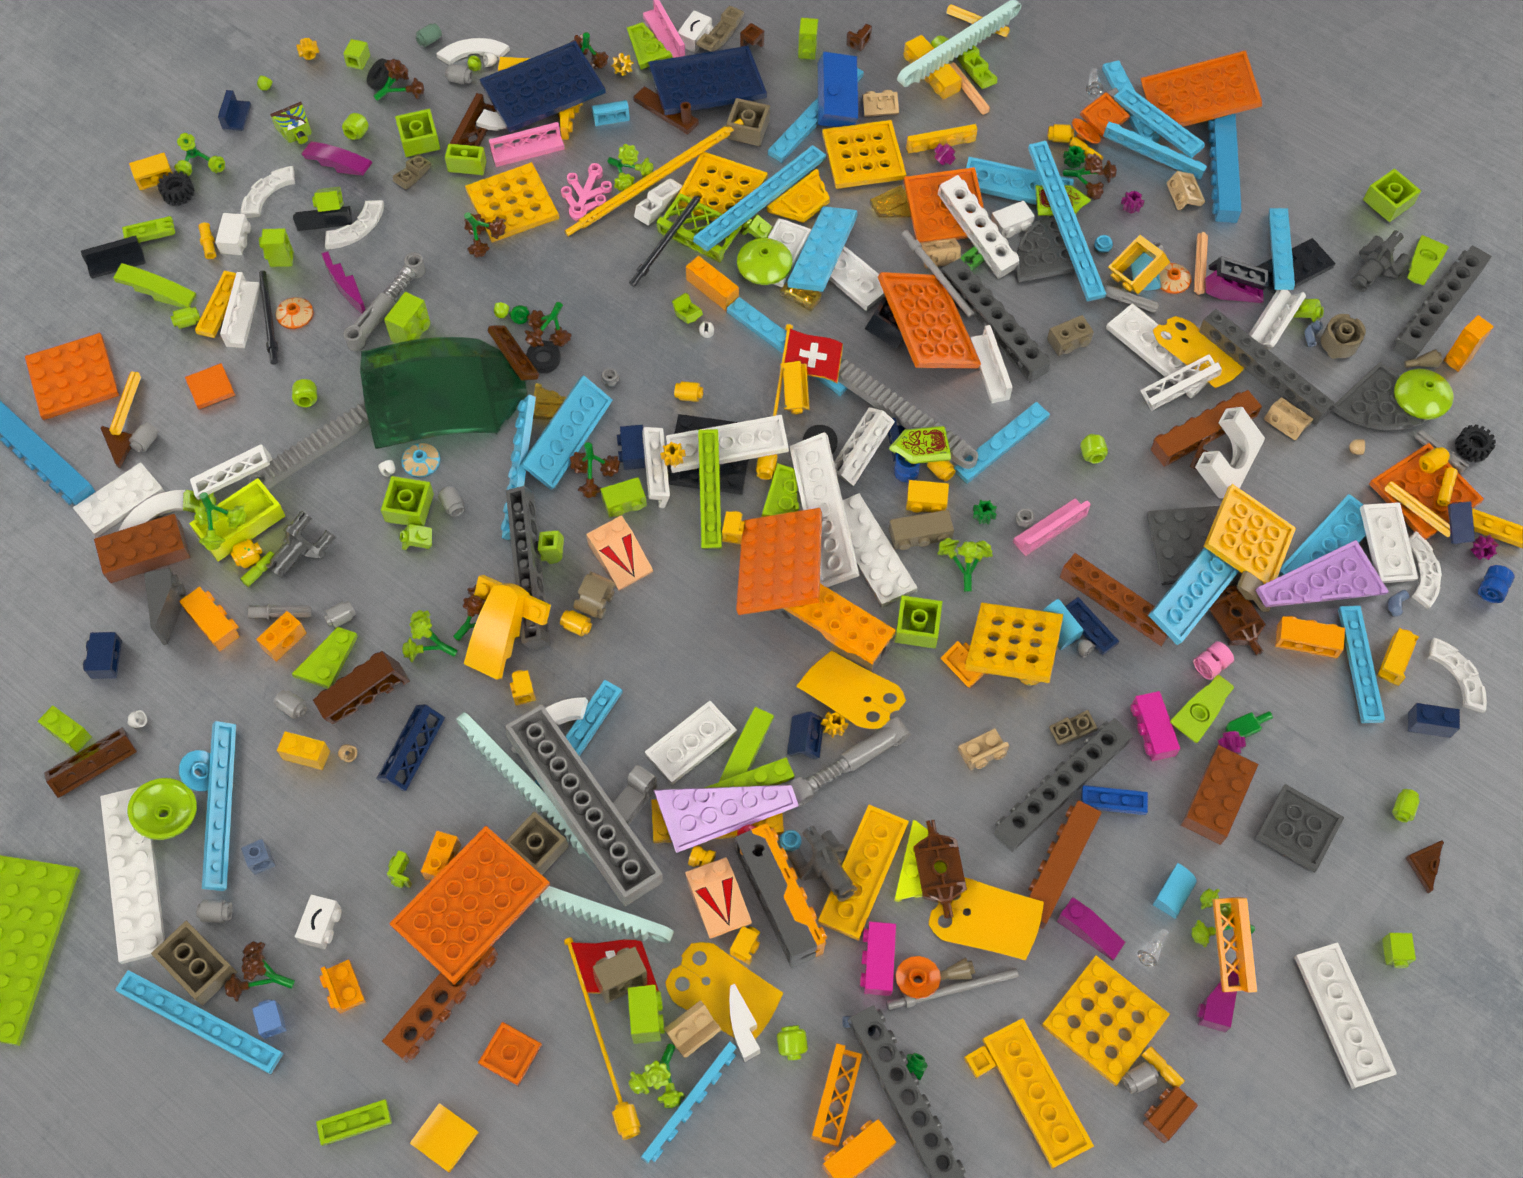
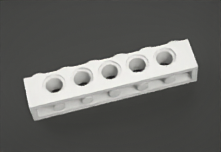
[938,175,1020,279]

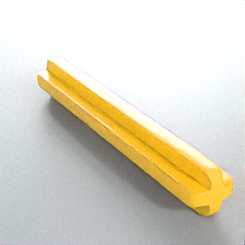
[947,4,1010,37]
[109,371,141,435]
[1384,481,1450,537]

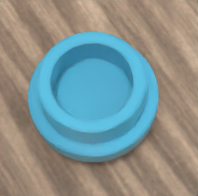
[1094,235,1113,253]
[780,830,802,852]

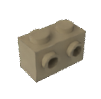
[1047,315,1094,356]

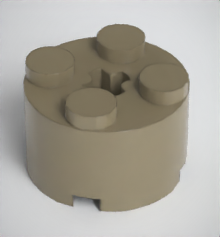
[1321,314,1366,359]
[573,571,616,619]

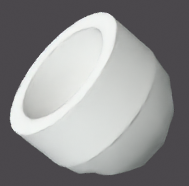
[483,52,497,67]
[699,321,714,338]
[378,460,395,477]
[127,710,147,728]

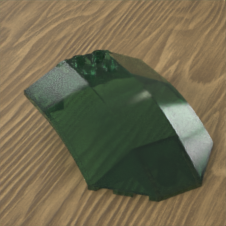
[360,337,528,449]

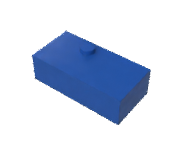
[817,52,858,127]

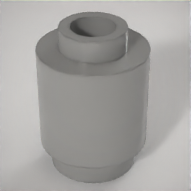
[445,63,472,85]
[129,422,158,452]
[438,486,465,517]
[323,601,356,628]
[274,690,307,719]
[196,899,233,923]
[1122,1062,1158,1094]

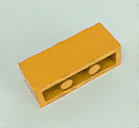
[686,255,739,311]
[1443,315,1494,372]
[179,586,240,652]
[1275,616,1345,658]
[822,1119,896,1178]

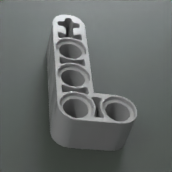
[613,765,657,825]

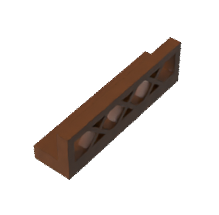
[450,93,497,146]
[44,727,137,798]

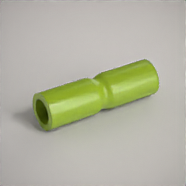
[240,551,275,587]

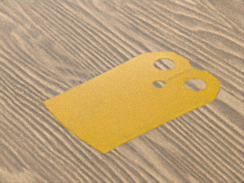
[1153,316,1244,388]
[796,651,906,729]
[928,877,1044,960]
[665,942,783,1040]

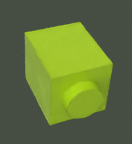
[343,39,370,70]
[1382,933,1416,969]

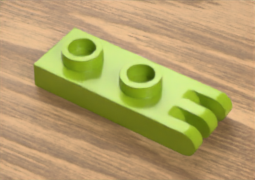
[122,216,175,243]

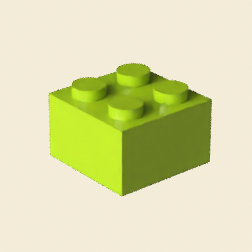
[395,109,441,157]
[1363,168,1421,222]
[384,292,431,350]
[381,476,434,526]
[895,595,943,649]
[628,985,665,1044]

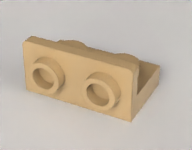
[861,90,899,117]
[1167,171,1205,210]
[920,238,961,269]
[1264,397,1313,440]
[958,729,1009,770]
[664,1000,721,1058]

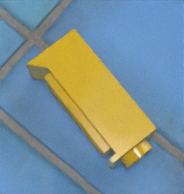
[780,361,809,414]
[1377,628,1419,686]

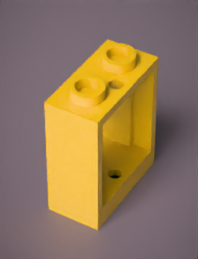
[1108,235,1170,294]

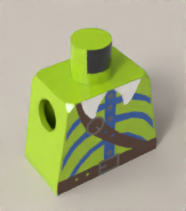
[270,101,312,144]

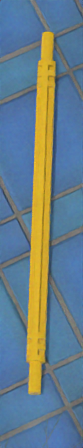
[564,119,744,237]

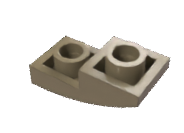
[393,154,431,190]
[1237,571,1271,612]
[1049,710,1098,746]

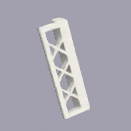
[220,272,261,348]
[1249,290,1306,349]
[970,325,1013,403]
[1140,354,1222,411]
[834,407,895,486]
[642,427,670,508]
[190,444,272,500]

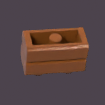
[1143,1086,1198,1143]

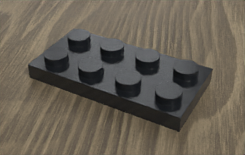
[1256,238,1336,296]

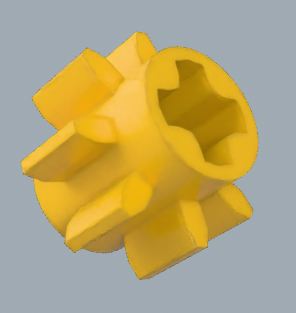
[296,38,319,60]
[611,53,634,76]
[660,442,686,468]
[821,712,849,738]

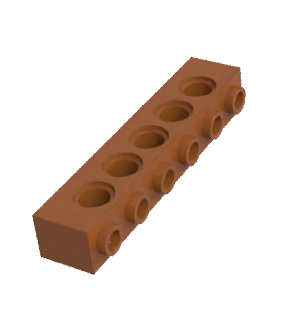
[1059,553,1169,647]
[382,946,498,1063]

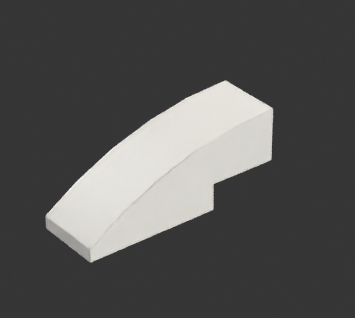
[634,178,682,226]
[729,984,760,1062]

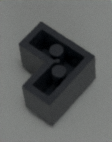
[865,296,903,349]

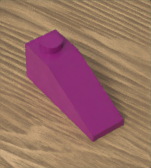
[1205,270,1264,303]
[1056,897,1126,961]
[1196,966,1239,1032]

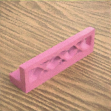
[643,0,685,58]
[489,122,565,167]
[1013,498,1091,556]

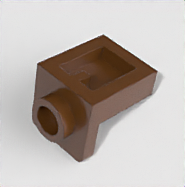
[846,24,872,51]

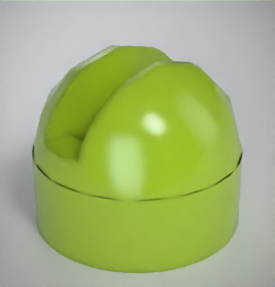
[467,55,482,71]
[257,75,273,91]
[494,302,509,319]

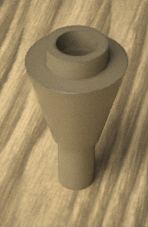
[1404,349,1442,368]
[940,957,976,981]

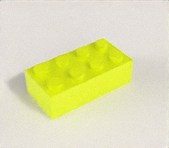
[189,478,286,562]

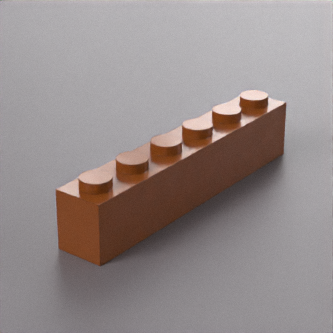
[1151,390,1262,467]
[1028,800,1102,930]

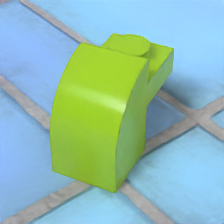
[538,530,564,564]

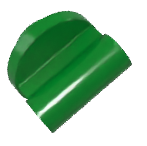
[509,305,530,324]
[906,1053,928,1080]

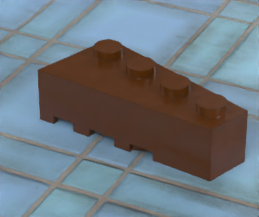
[313,651,410,724]

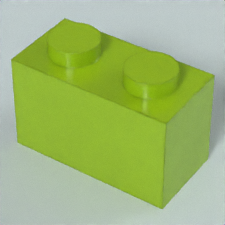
[798,18,818,60]
[445,144,487,175]
[312,186,344,212]
[259,228,294,267]
[600,477,647,518]
[37,705,92,753]

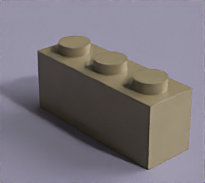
[889,510,954,550]

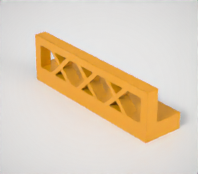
[1212,897,1257,993]
[811,1043,862,1147]

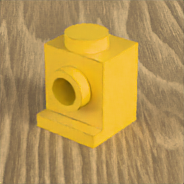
[722,511,745,544]
[509,670,536,706]
[730,926,760,965]

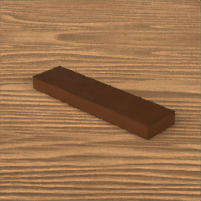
[487,325,539,380]

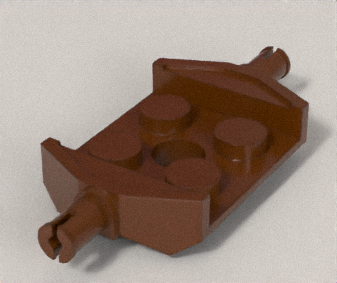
[1209,585,1266,656]
[913,820,967,919]

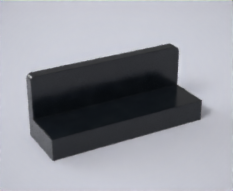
[293,206,352,231]
[81,235,146,279]
[1208,256,1268,290]

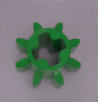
[1063,146,1086,168]
[972,500,997,525]

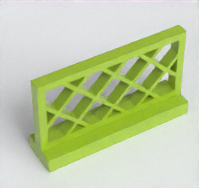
[656,193,742,263]

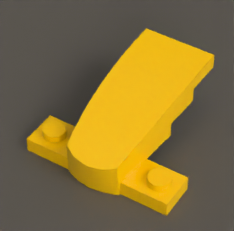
[464,575,551,680]

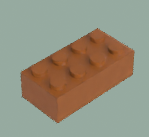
[94,514,191,583]
[1180,745,1259,845]

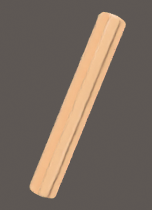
[949,62,990,115]
[1194,232,1208,295]

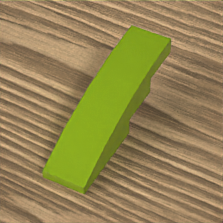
[957,45,997,89]
[113,263,196,308]
[719,707,774,782]

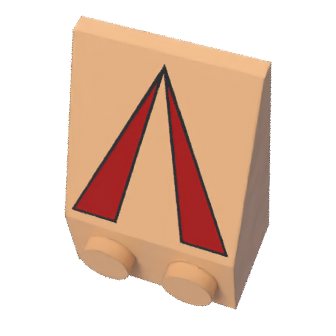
[586,515,653,591]
[685,857,752,939]

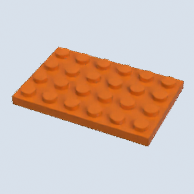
[1141,50,1262,133]
[878,272,981,369]
[736,508,822,615]
[389,826,550,985]

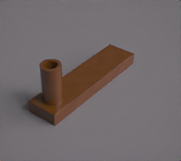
[633,86,699,135]

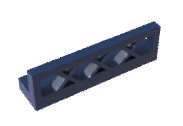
[376,704,445,791]

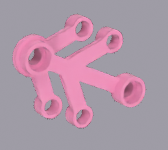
[561,163,612,221]

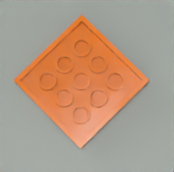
[903,167,984,242]
[25,333,120,420]
[1369,443,1484,540]

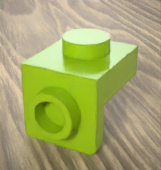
[742,214,773,239]
[672,293,703,324]
[1293,299,1324,322]
[183,490,216,513]
[399,524,432,550]
[387,850,412,888]

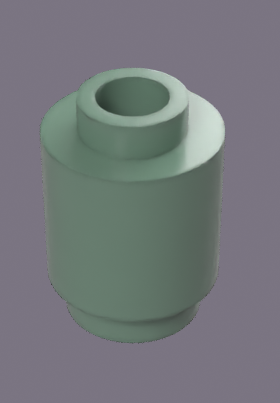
[415,23,442,47]

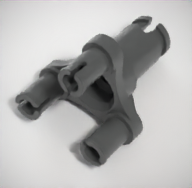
[1350,230,1411,292]
[266,511,336,578]
[788,826,857,902]

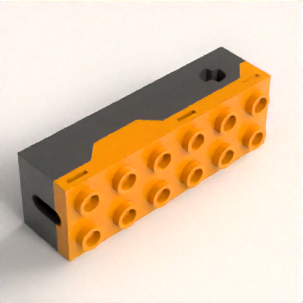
[769,583,896,672]
[735,823,827,969]

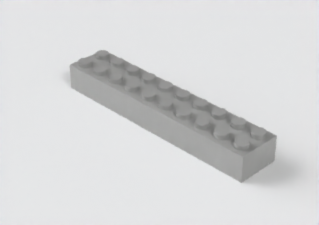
[505,704,663,907]

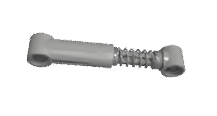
[343,252,426,352]
[788,717,911,807]

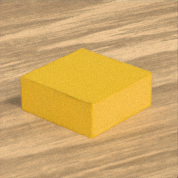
[964,1045,997,1079]

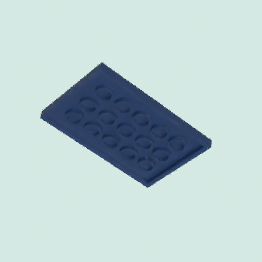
[479,41,606,133]
[648,46,767,115]

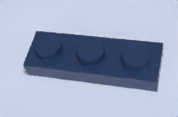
[1065,597,1119,656]

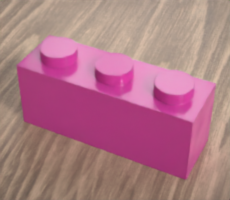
[1130,691,1180,762]
[860,922,896,996]

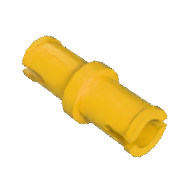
[198,222,217,259]

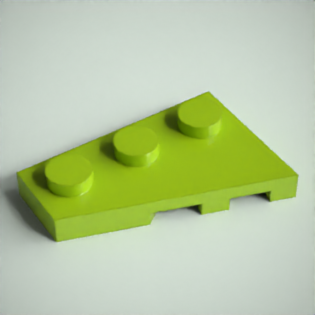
[626,22,673,69]
[761,463,799,517]
[292,627,358,689]

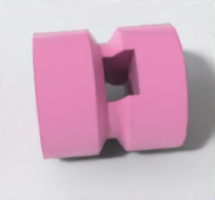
[1193,641,1234,680]

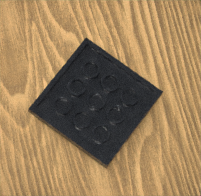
[667,414,749,495]

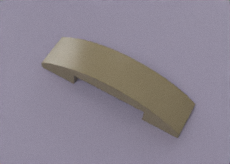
[696,5,744,52]

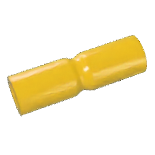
[1069,137,1103,160]
[1437,467,1458,506]
[1141,1046,1185,1088]

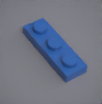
[1081,785,1148,815]

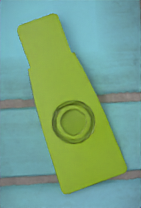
[1407,235,1449,285]
[1170,675,1234,743]

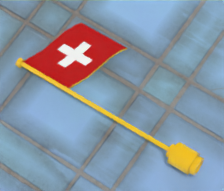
[756,324,843,480]
[564,937,659,1140]

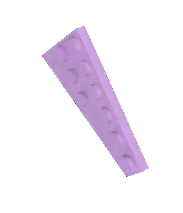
[1255,540,1389,608]
[654,785,799,853]

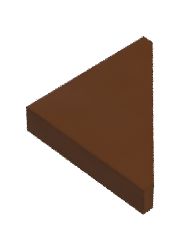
[101,426,133,468]
[1406,840,1444,893]

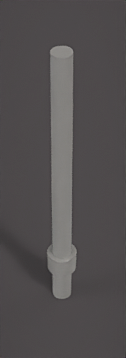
[901,230,974,318]
[886,968,1019,1010]

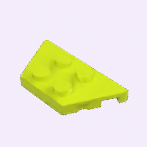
[895,820,947,902]

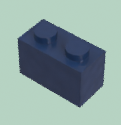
[617,424,646,470]
[83,632,122,679]
[1408,703,1460,738]

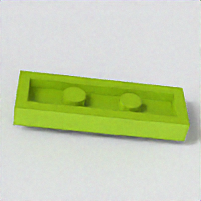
[316,1099,392,1146]

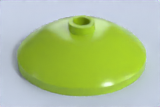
[737,238,792,285]
[1394,369,1454,419]
[127,778,197,840]

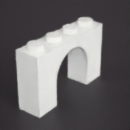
[1195,407,1265,498]

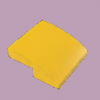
[410,1103,479,1173]

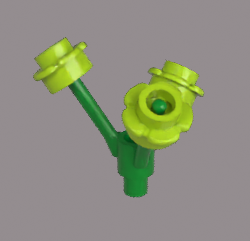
[174,133,225,176]

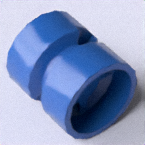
[894,453,921,483]
[1478,565,1515,603]

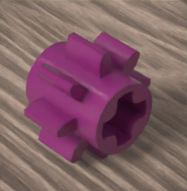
[934,143,956,166]
[1121,191,1145,214]
[1470,535,1499,560]
[1218,731,1246,754]

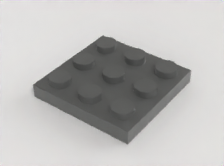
[1255,784,1344,873]

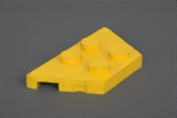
[767,169,830,223]

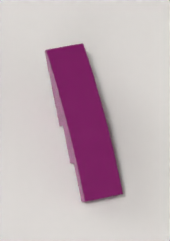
[301,141,372,176]
[321,251,366,314]

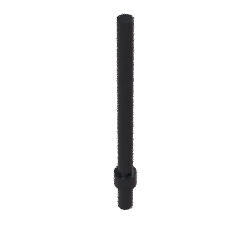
[629,196,700,287]
[259,271,278,365]

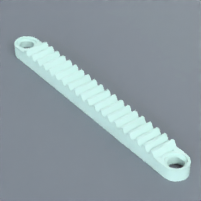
[897,0,1022,87]
[456,712,594,863]
[535,886,674,943]

